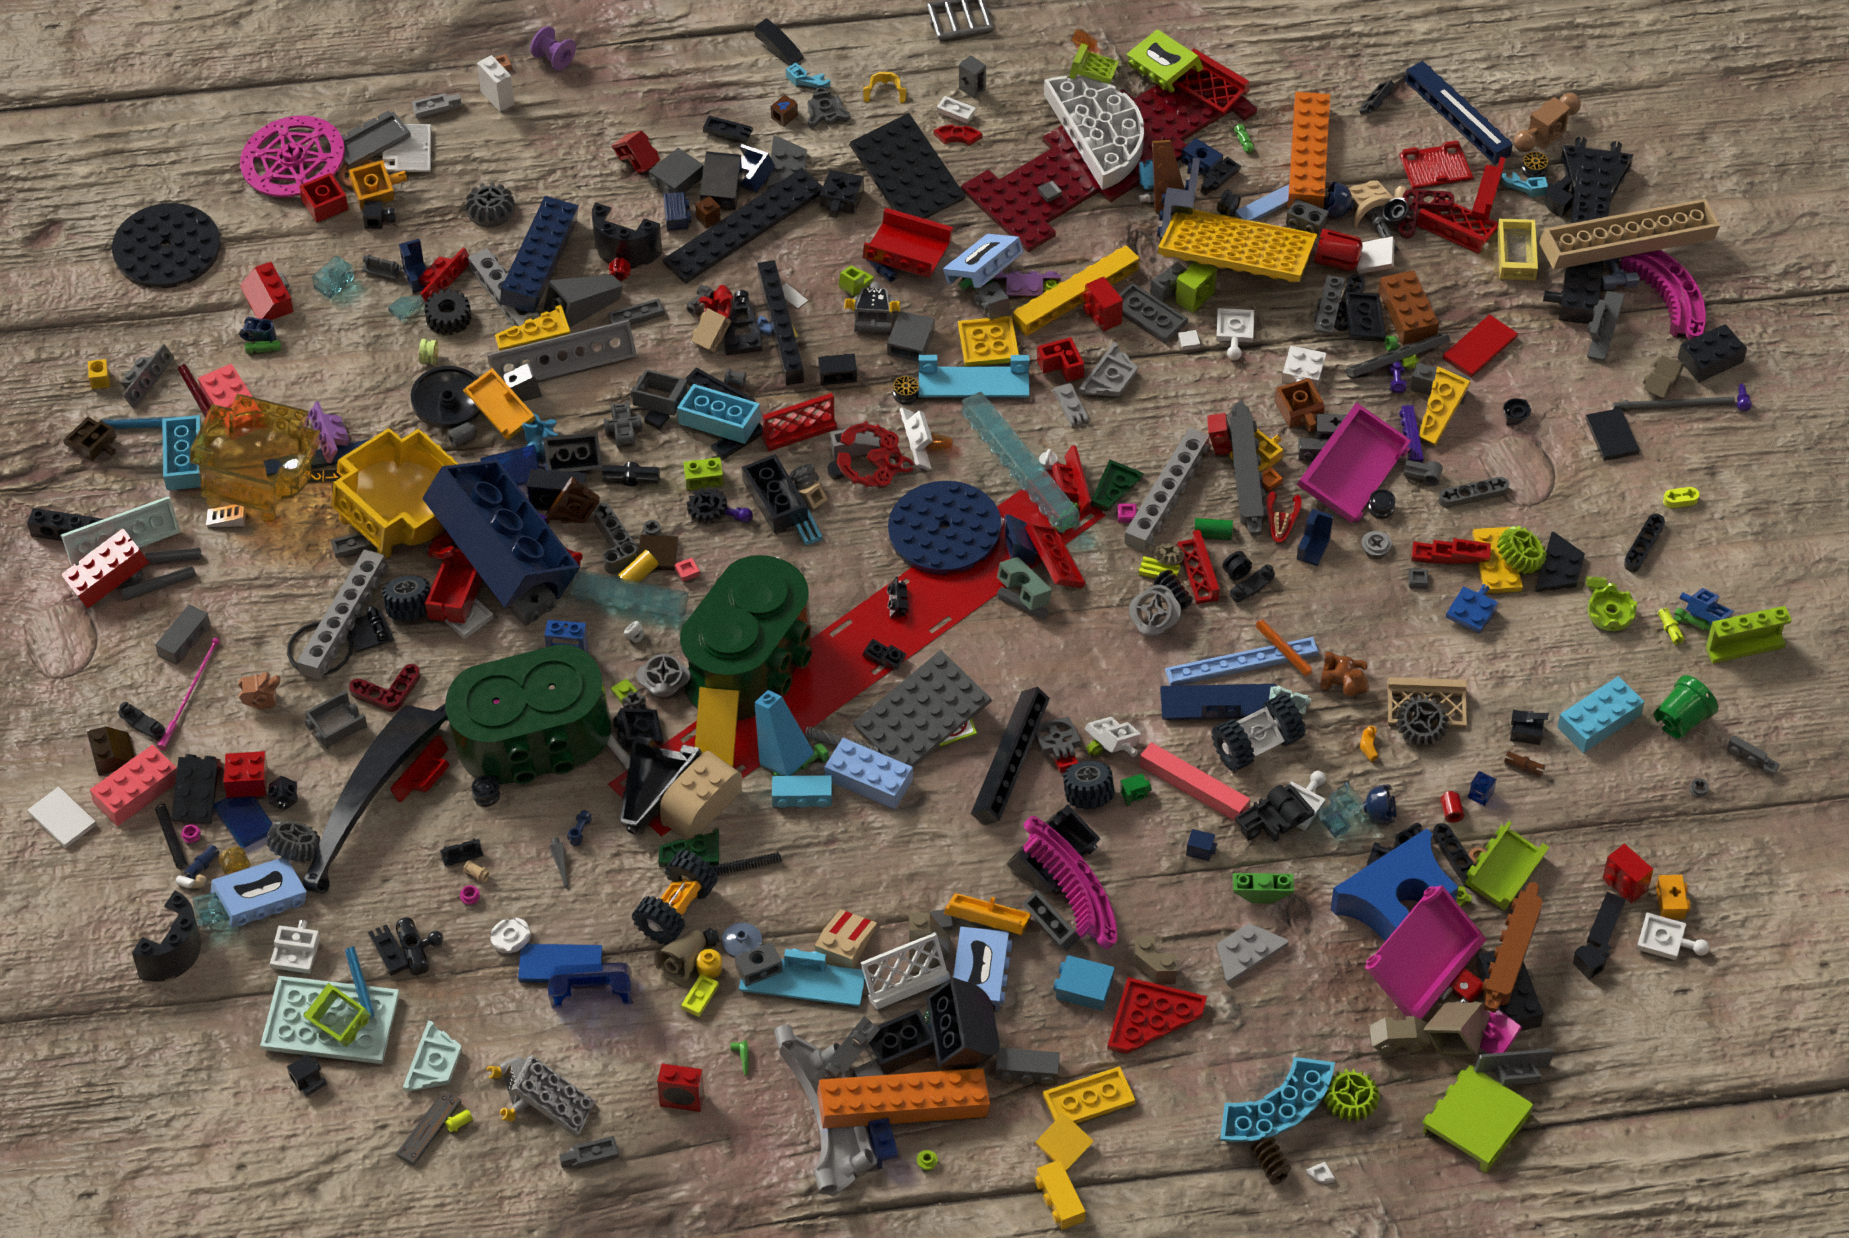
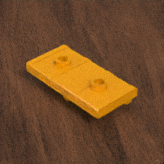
[463,368,536,441]
[944,893,1032,935]

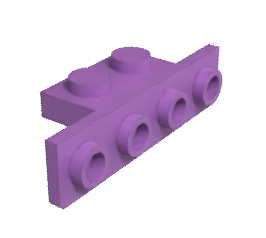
[990,271,1061,297]
[309,401,350,463]

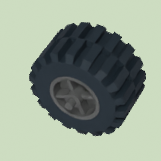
[382,575,431,621]
[1063,760,1114,810]

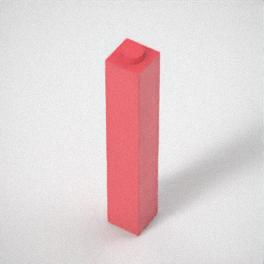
[1139,742,1250,822]

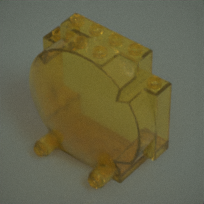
[190,393,320,522]

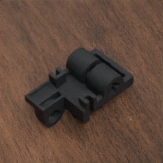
[1235,784,1315,842]

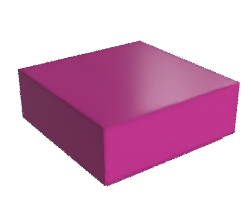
[1117,504,1137,523]

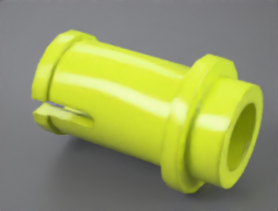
[445,1109,473,1132]

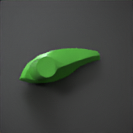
[730,1040,749,1076]

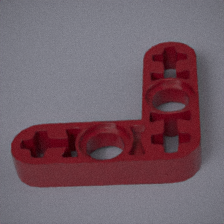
[1399,189,1455,239]
[349,664,420,712]

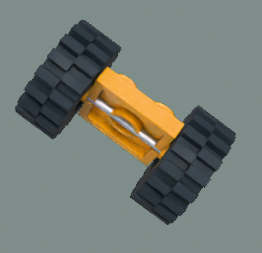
[631,850,718,945]

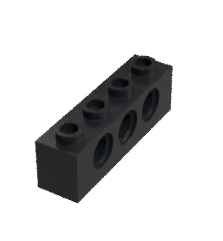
[27,508,103,541]

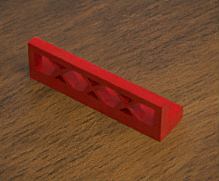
[1471,157,1506,220]
[1177,530,1219,604]

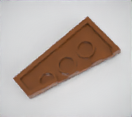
[1152,140,1185,212]

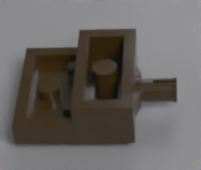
[63,417,117,461]

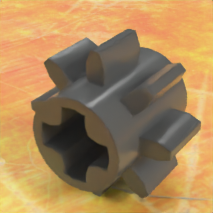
[623,691,646,709]

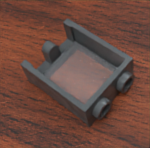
[305,690,367,749]

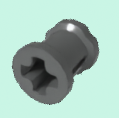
[724,368,747,388]

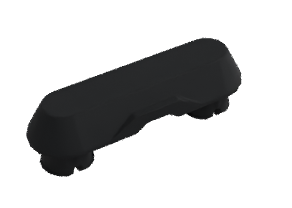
[1230,564,1275,602]
[118,702,165,739]

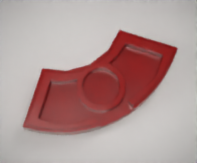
[933,125,983,146]

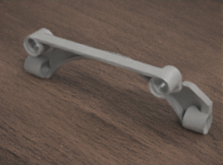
[774,1025,877,1196]

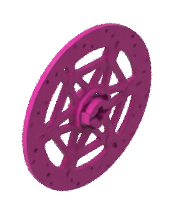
[240,116,345,197]

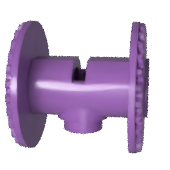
[530,26,576,71]

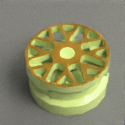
[419,339,439,365]

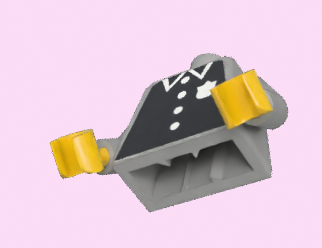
[844,282,900,323]
[486,1057,531,1122]

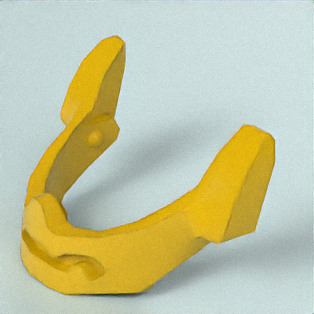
[863,72,906,103]

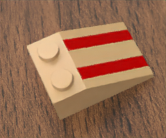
[815,909,877,968]

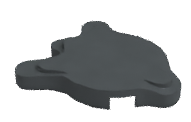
[807,87,851,127]

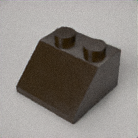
[87,726,135,775]

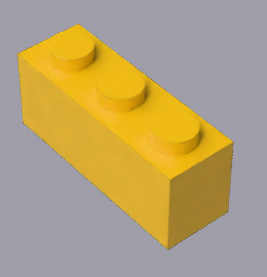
[1034,1160,1086,1230]

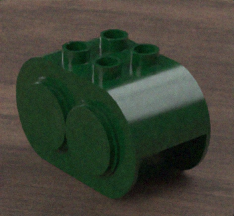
[680,555,813,720]

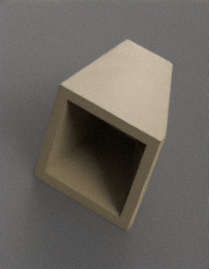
[1424,1002,1490,1055]

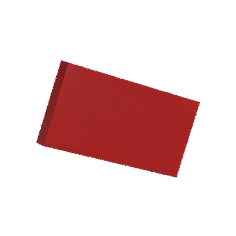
[1443,314,1518,377]
[1025,523,1086,588]

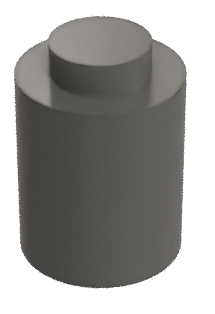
[447,422,477,448]

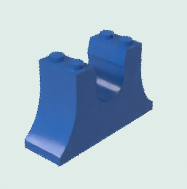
[1330,828,1458,942]

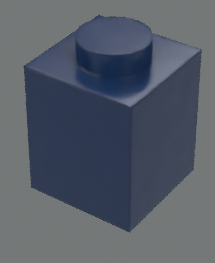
[1186,829,1218,861]

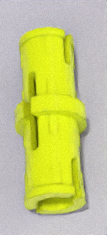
[1657,608,1685,645]

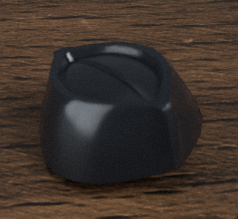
[1383,198,1409,226]
[1503,398,1531,425]

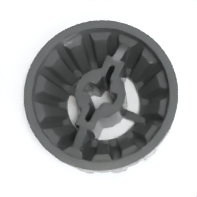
[466,182,515,227]

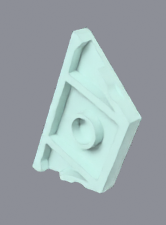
[403,1020,462,1092]

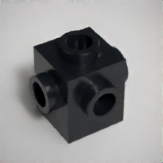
[268,776,298,811]

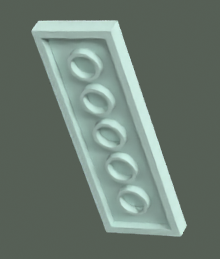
[61,497,181,567]

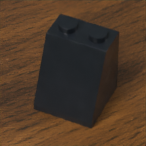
[700,151,743,210]

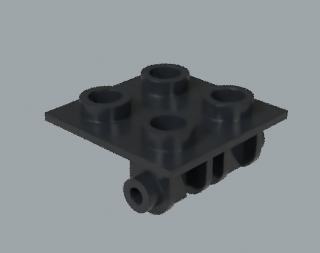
[349,606,393,652]

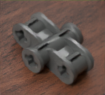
[603,401,642,448]

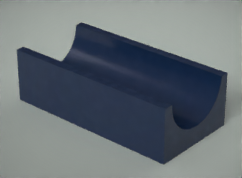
[422,460,580,608]

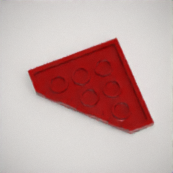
[1107,977,1207,1054]

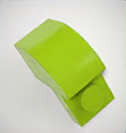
[839,265,874,297]

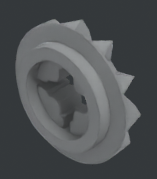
[1361,531,1392,557]

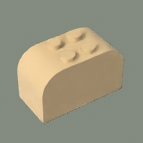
[660,751,742,840]

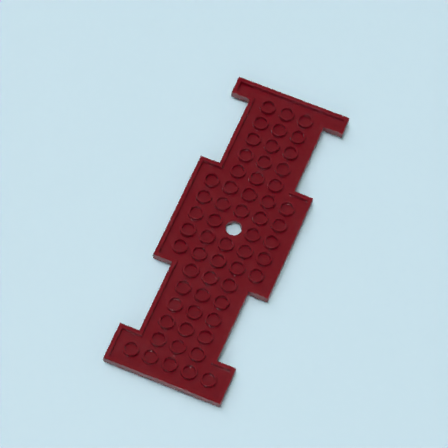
[961,68,1257,253]

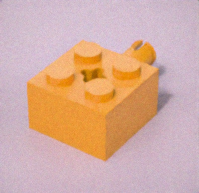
[349,160,407,210]

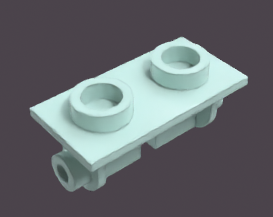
[1269,686,1311,715]

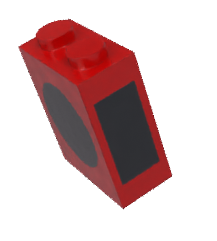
[657,1063,704,1112]

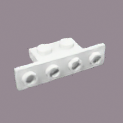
[900,407,933,471]

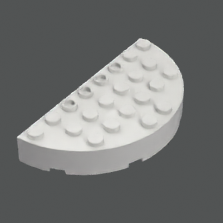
[1044,76,1144,190]

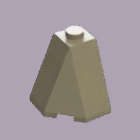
[909,913,950,974]

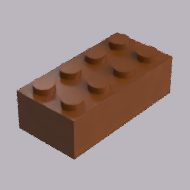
[1378,270,1439,345]

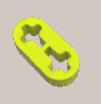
[1663,487,1699,508]

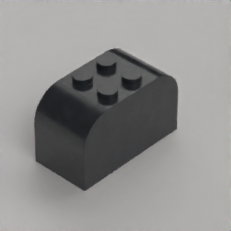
[926,977,1000,1071]

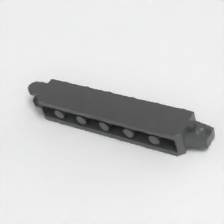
[1230,403,1267,535]

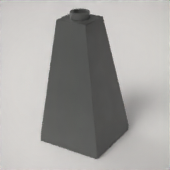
[544,275,623,328]

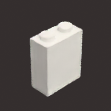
[477,55,514,112]

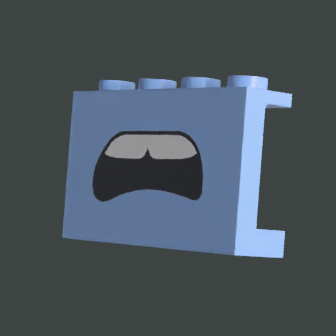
[943,234,1024,288]
[211,858,306,927]
[953,927,1012,1011]

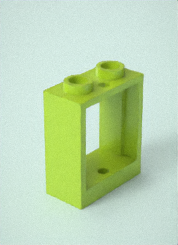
[303,983,371,1047]

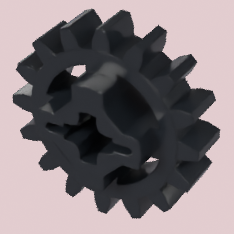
[687,487,728,524]

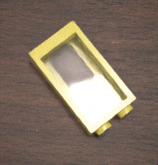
[1497,219,1538,280]

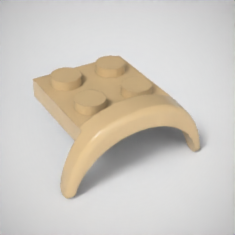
[1349,180,1394,228]

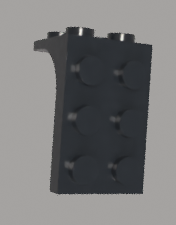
[171,754,225,824]

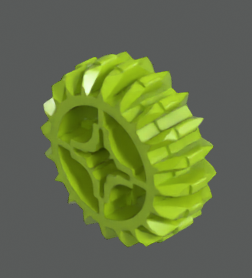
[1497,526,1547,574]
[1324,1068,1380,1122]

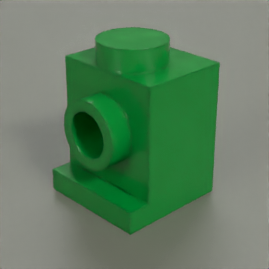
[1120,773,1152,806]

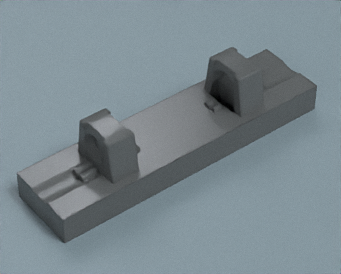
[812,1016,880,1086]

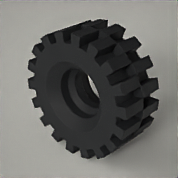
[424,289,471,335]

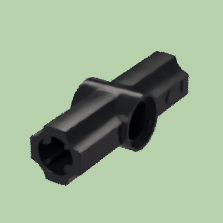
[602,462,660,487]

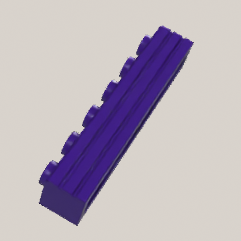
[1399,405,1423,463]

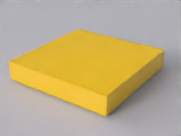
[1034,1113,1094,1171]

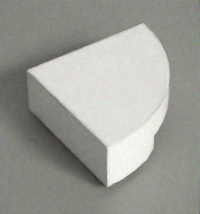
[1306,1162,1335,1184]

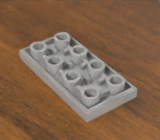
[511,1055,595,1137]

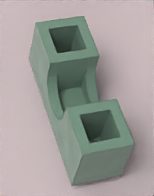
[997,557,1052,610]

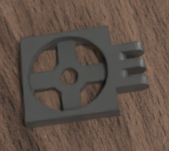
[1035,717,1081,760]

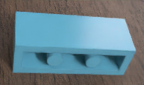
[772,776,832,808]

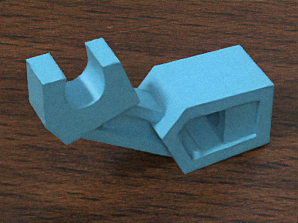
[786,63,831,89]
[1502,172,1548,197]

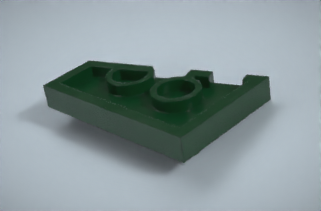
[659,828,719,867]

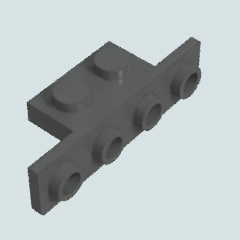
[1314,275,1345,334]
[1587,291,1625,361]
[120,344,174,407]
[1474,1049,1554,1085]

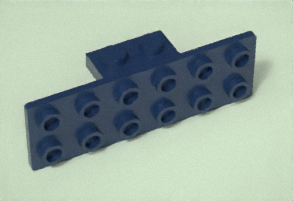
[1160,684,1277,720]

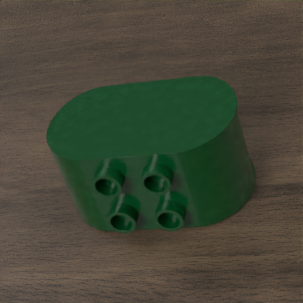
[445,645,612,784]

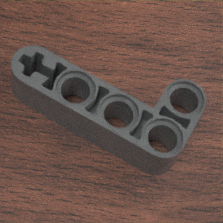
[594,503,638,574]

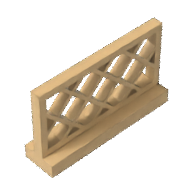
[1387,677,1467,728]

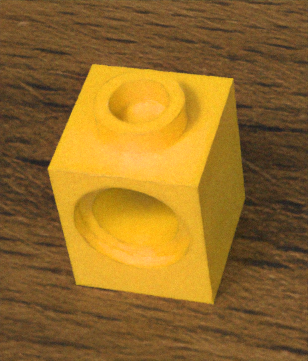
[88,359,110,390]

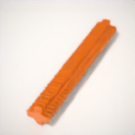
[1256,619,1313,676]

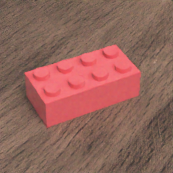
[198,363,266,441]
[90,744,177,827]

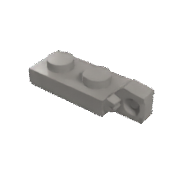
[412,93,462,118]

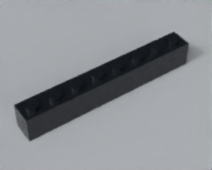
[757,260,804,386]
[971,686,1050,825]

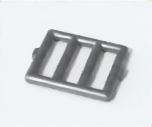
[927,0,994,40]

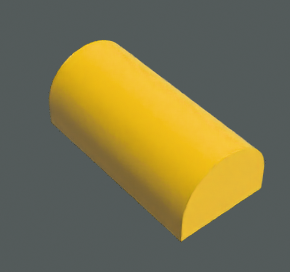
[618,550,659,590]

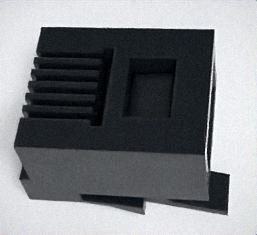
[1510,709,1549,745]

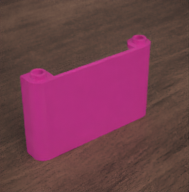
[1297,402,1411,523]
[1365,885,1487,1019]

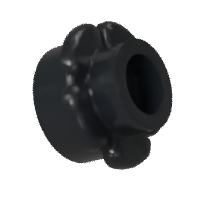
[703,927,719,947]

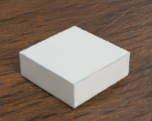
[1178,330,1200,351]

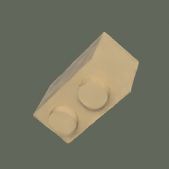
[691,308,731,353]

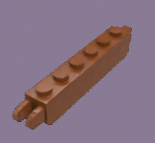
[1482,882,1543,1013]

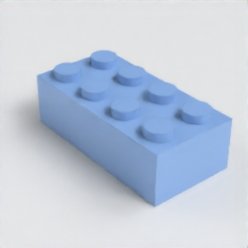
[824,738,913,809]

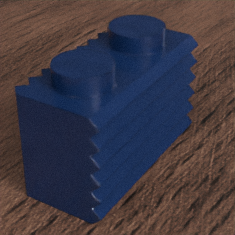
[663,192,691,231]

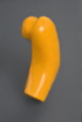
[1360,726,1378,762]

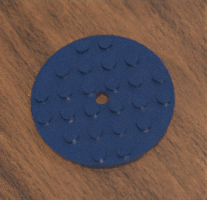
[888,481,1001,574]

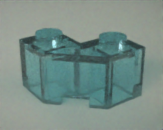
[1319,782,1365,838]

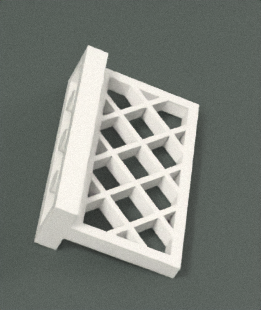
[861,933,951,1010]

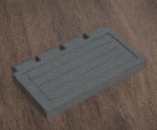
[341,110,412,169]

